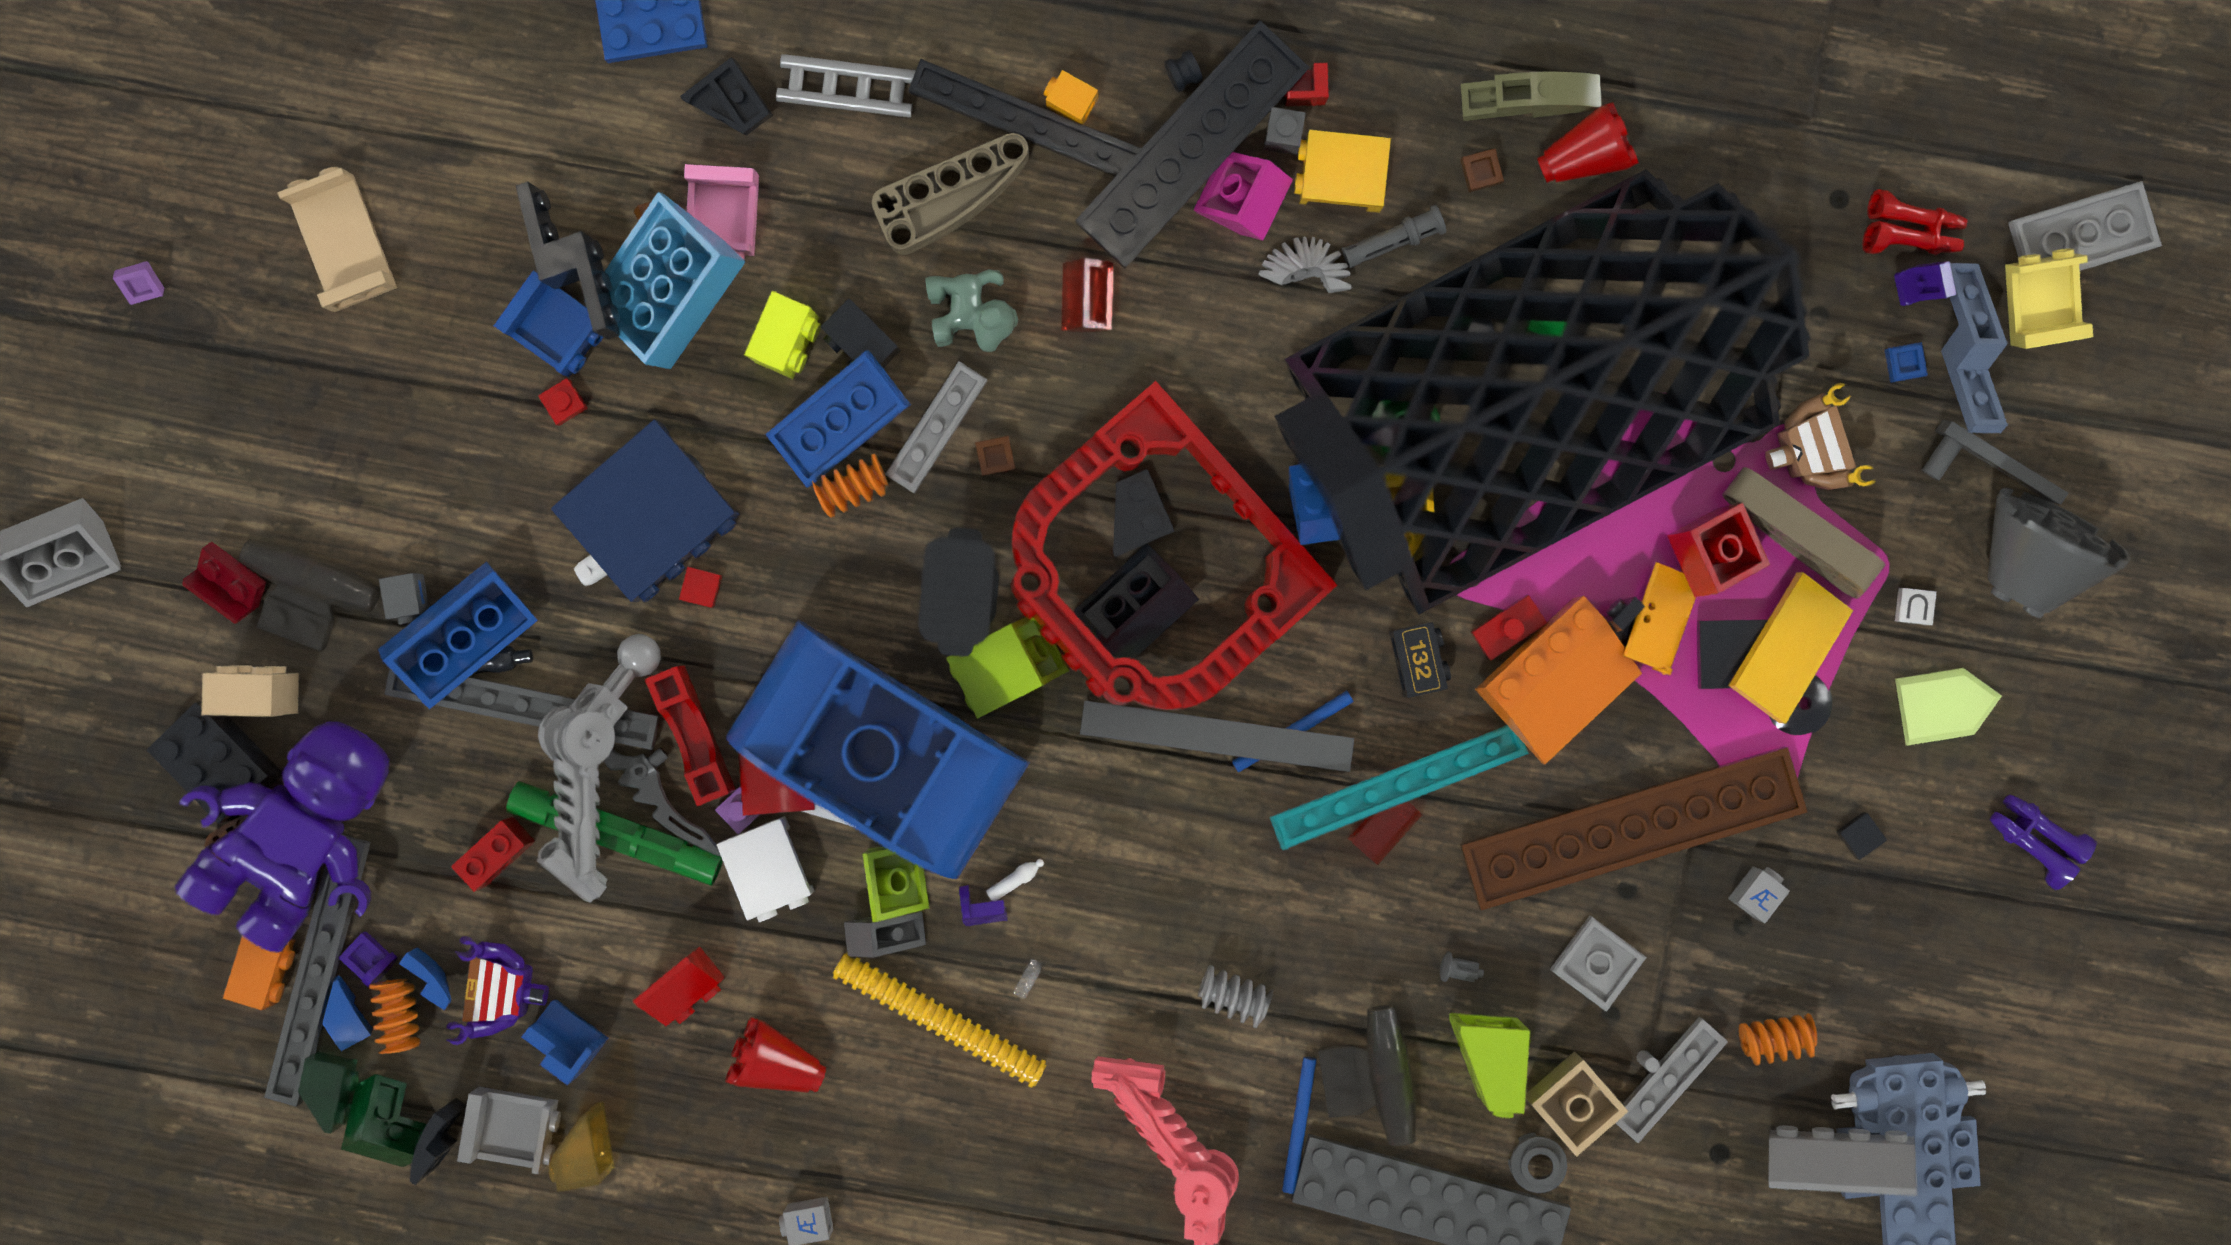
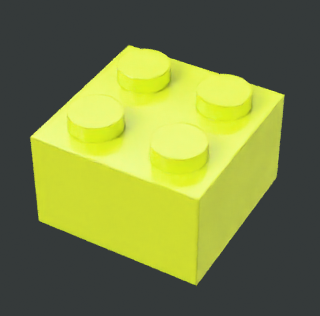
[744,291,821,379]

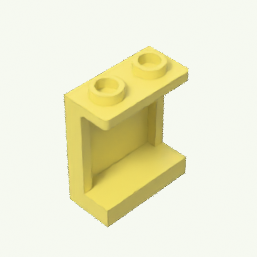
[2005,248,2093,349]

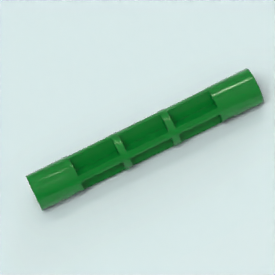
[506,781,723,886]

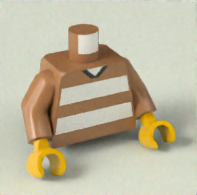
[1765,383,1876,490]

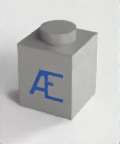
[1728,867,1790,923]
[779,1197,834,1245]

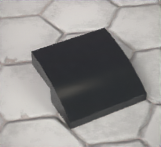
[410,1098,466,1185]

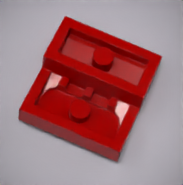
[738,752,815,816]

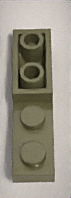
[1461,72,1602,121]

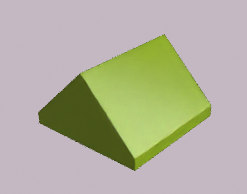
[863,846,929,922]

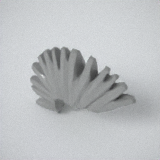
[1259,237,1351,293]

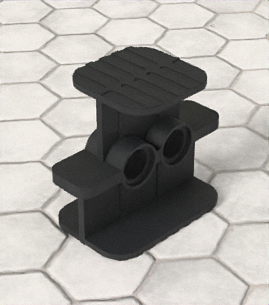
[918,528,999,656]

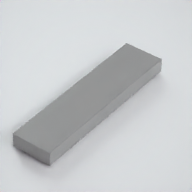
[885,361,988,494]

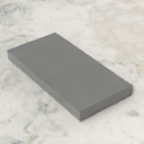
[2008,181,2162,271]

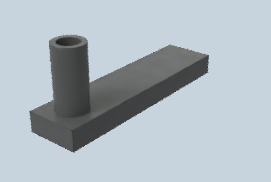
[1921,420,2069,505]

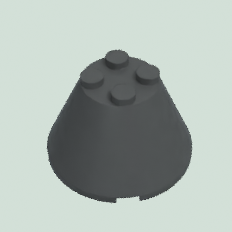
[1987,488,2131,618]

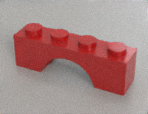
[645,665,736,806]

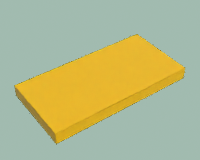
[1729,572,1853,724]

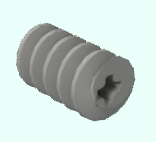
[1197,965,1273,1028]

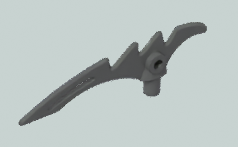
[604,747,720,856]

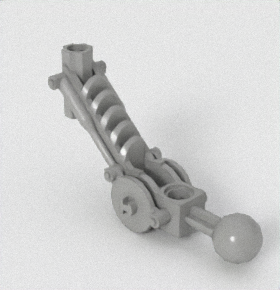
[537,634,661,903]

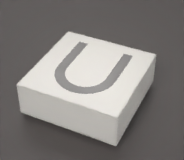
[1895,588,1936,625]

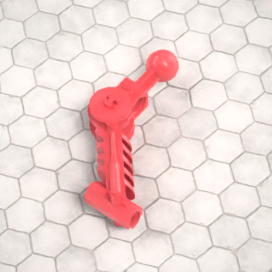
[1092,1056,1239,1245]

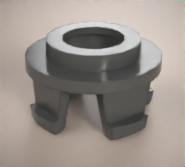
[1508,1132,1567,1193]

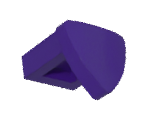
[959,885,1008,926]
[339,931,398,987]

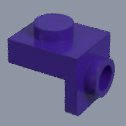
[1894,261,1956,306]

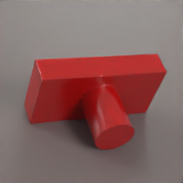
[1470,595,1547,661]

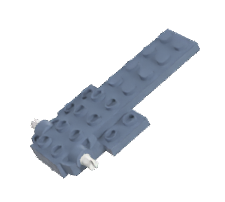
[1831,1053,1986,1245]

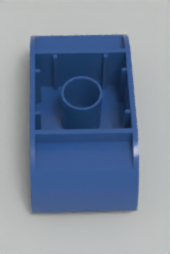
[726,619,1030,879]

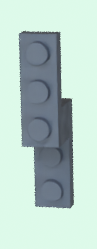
[1941,263,2008,433]

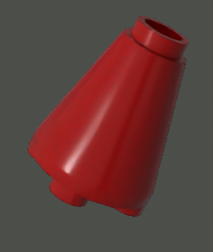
[1537,102,1639,183]
[725,1017,826,1093]

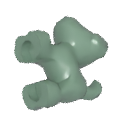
[925,269,1018,352]

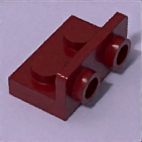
[182,541,266,624]

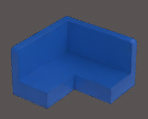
[522,999,609,1085]

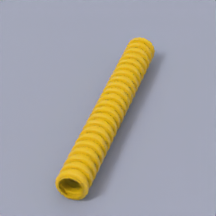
[833,953,1046,1088]

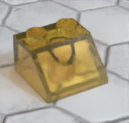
[549,1101,615,1192]

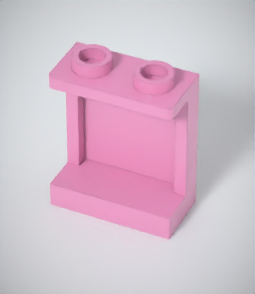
[684,164,759,260]

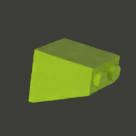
[946,617,1069,719]
[1449,1013,1530,1118]

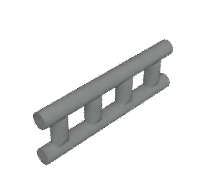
[776,54,916,118]

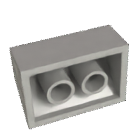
[0,498,121,608]

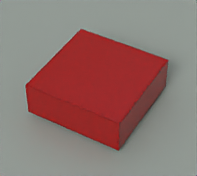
[679,567,722,608]

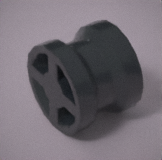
[1164,50,1203,93]

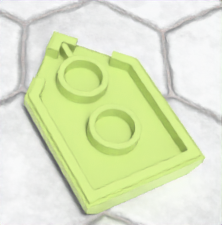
[1895,668,2002,745]

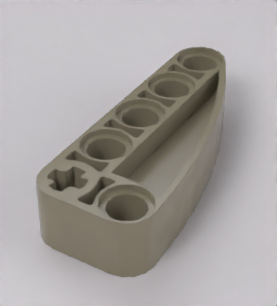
[872,133,1030,255]
[1722,467,1885,599]

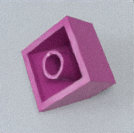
[1194,152,1293,241]

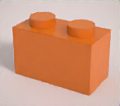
[223,935,295,1011]

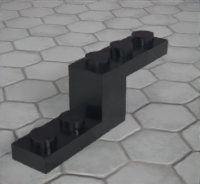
[516,181,620,339]

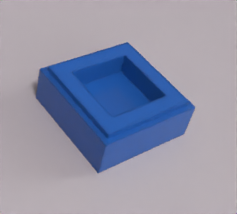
[1884,342,1928,383]

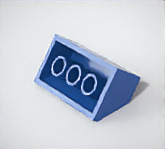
[378,561,538,709]

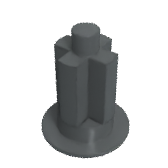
[1440,951,1484,982]

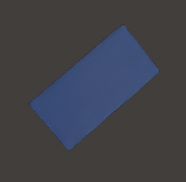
[765,350,911,488]

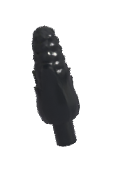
[475,646,533,674]

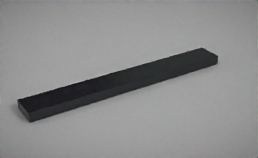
[908,59,1141,177]

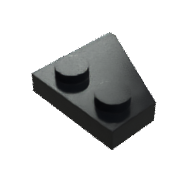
[680,57,773,135]
[1113,469,1174,558]

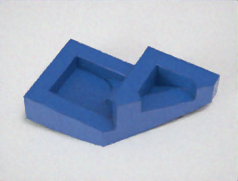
[399,947,451,1010]
[322,975,373,1051]

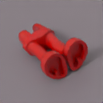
[1862,189,1968,255]

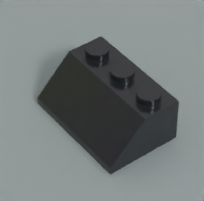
[1073,544,1199,659]

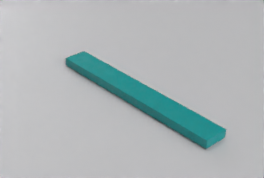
[1269,725,1529,850]

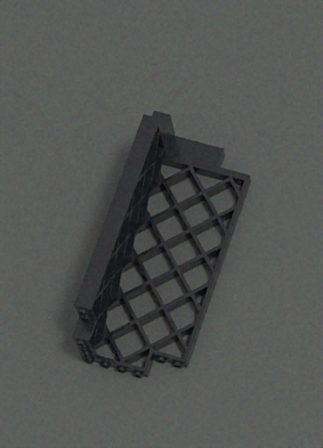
[1274,169,1811,615]

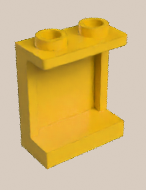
[1294,130,1391,213]

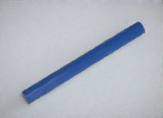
[1232,690,1354,773]
[1282,1057,1317,1194]

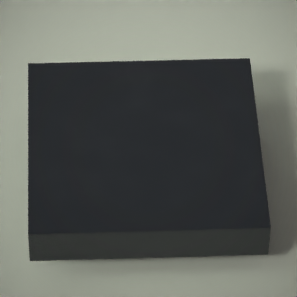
[1697,620,1768,689]

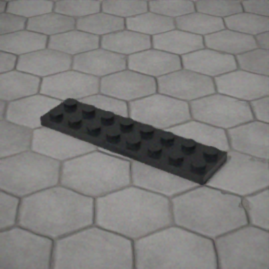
[1075,21,1310,269]

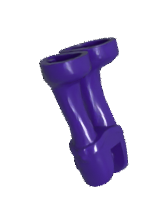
[1989,794,2097,890]

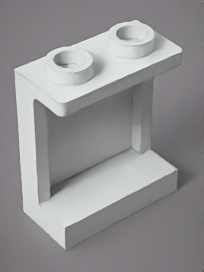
[716,816,815,922]

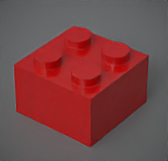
[1667,503,1770,597]

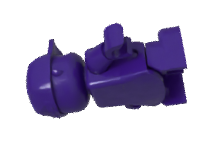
[174,721,389,953]

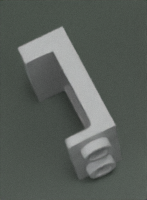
[457,1087,561,1174]

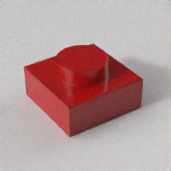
[538,378,588,426]

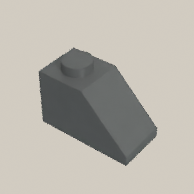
[844,911,926,958]

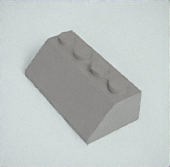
[1769,1126,1917,1196]

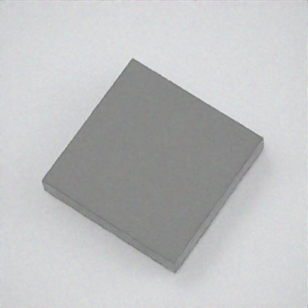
[1550,916,1647,1011]

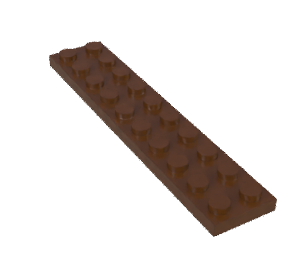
[1460,746,1807,911]

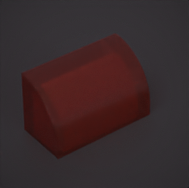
[1061,258,1113,332]
[1348,801,1422,865]

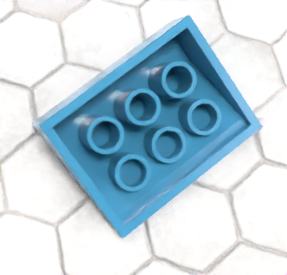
[604,192,745,369]

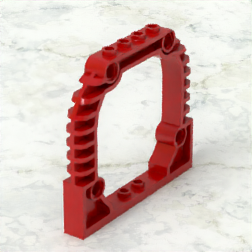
[1011,381,1338,710]

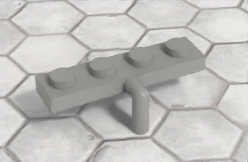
[1616,1017,1728,1143]

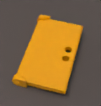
[1623,562,1696,676]

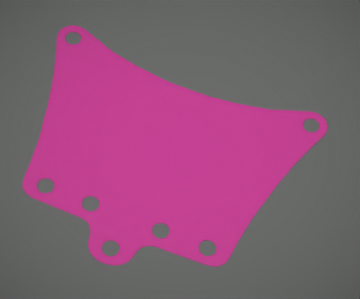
[1450,392,1890,779]

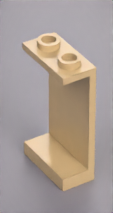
[277,167,397,312]

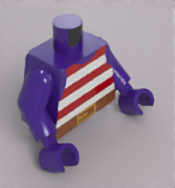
[446,936,549,1045]

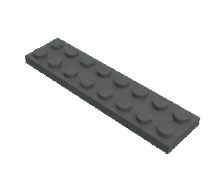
[1291,1134,1571,1245]

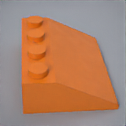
[1475,595,1642,765]

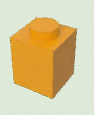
[1044,70,1098,125]

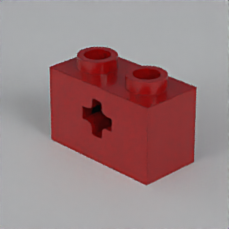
[451,817,536,892]

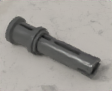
[1342,205,1446,268]

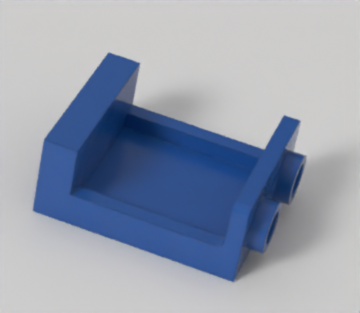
[494,270,603,377]

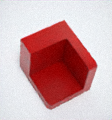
[1285,63,1329,106]

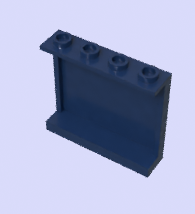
[551,419,741,603]

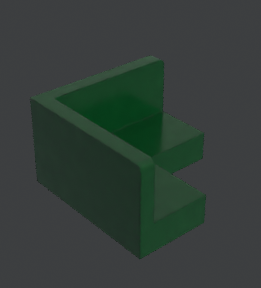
[341,1074,427,1167]

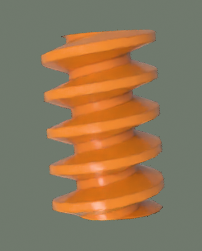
[812,454,888,518]
[369,979,421,1054]
[1739,1013,1817,1066]

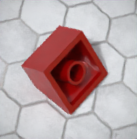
[633,946,725,1026]

